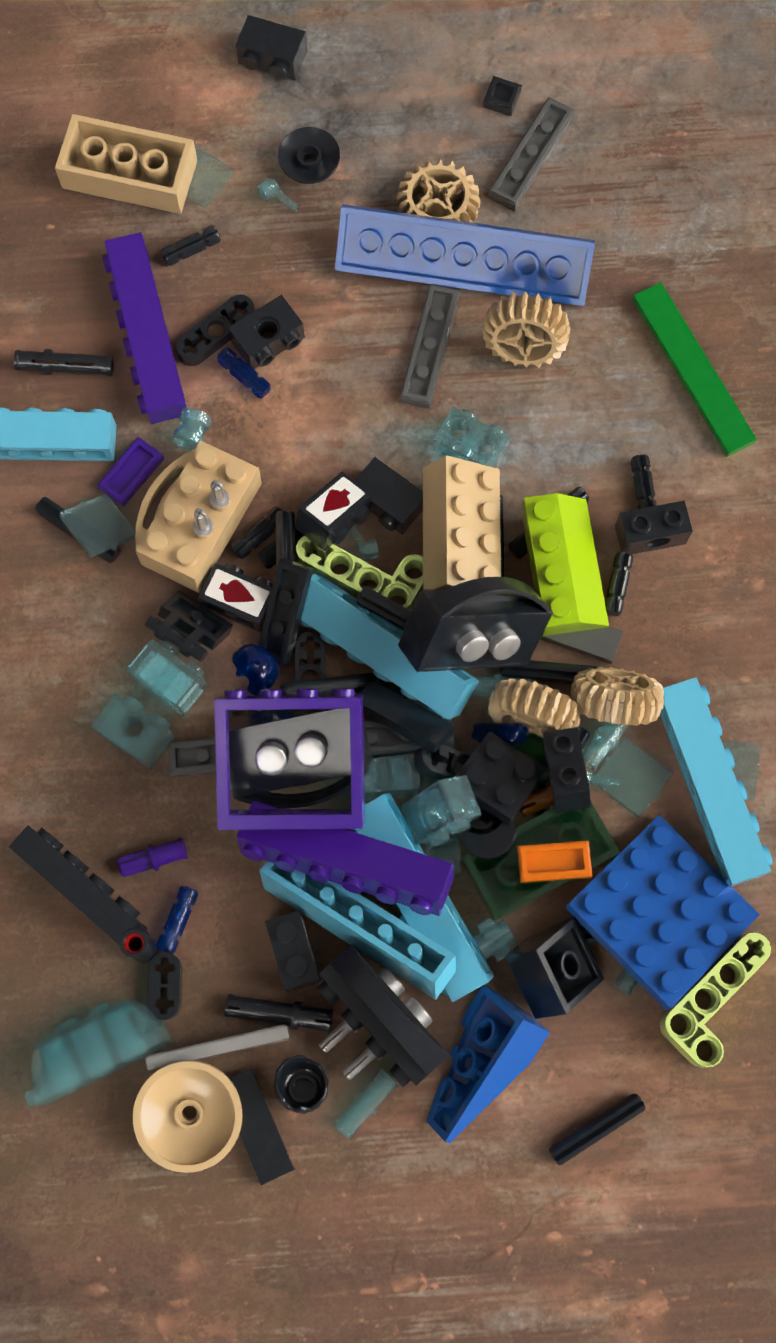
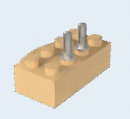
[135,440,262,593]

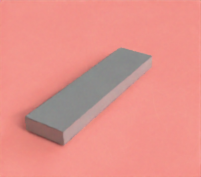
[146,1024,291,1071]

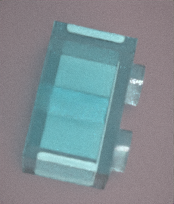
[126,639,208,717]

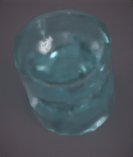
[171,407,213,451]

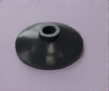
[278,127,340,184]

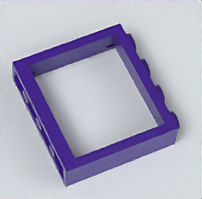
[214,688,365,830]

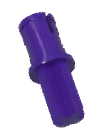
[117,838,188,877]

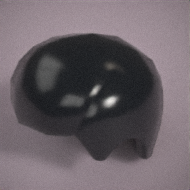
[273,1055,329,1114]

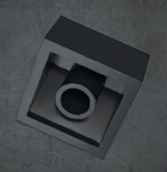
[505,917,604,1019]

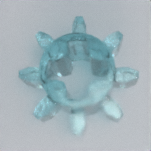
[472,917,516,962]

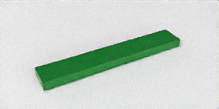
[632,282,757,457]

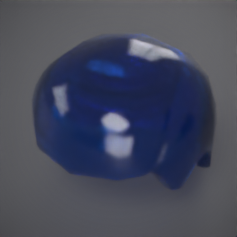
[232,644,280,696]

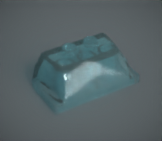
[24,999,174,1107]

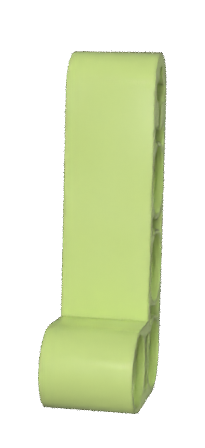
[296,536,423,611]
[660,932,771,1068]

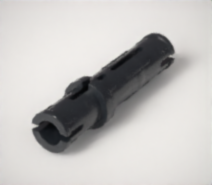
[14,349,114,376]
[225,994,333,1032]

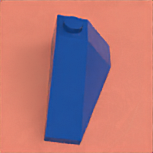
[426,984,550,1143]

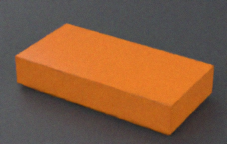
[517,841,592,883]

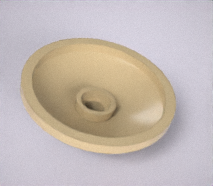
[133,1060,243,1173]

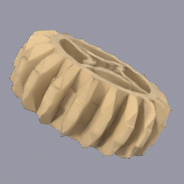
[396,159,480,223]
[482,291,570,368]
[570,667,665,726]
[488,678,581,743]

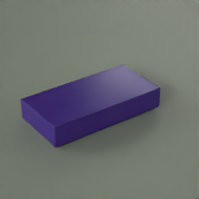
[97,437,164,507]

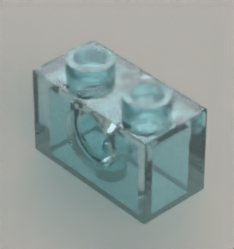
[91,693,175,770]
[401,775,481,847]

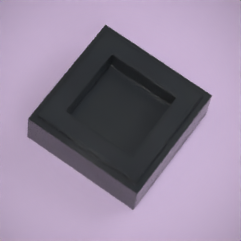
[483,76,522,116]

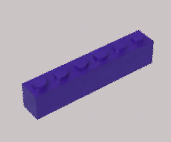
[102,232,189,424]
[236,801,454,916]

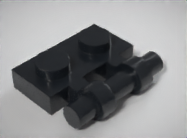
[145,590,233,662]

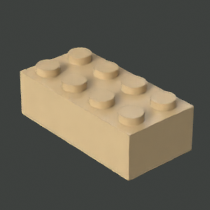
[55,114,198,214]
[423,455,501,590]

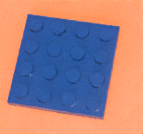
[565,815,760,1012]

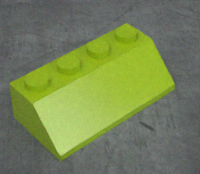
[521,493,609,637]

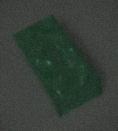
[461,802,620,923]

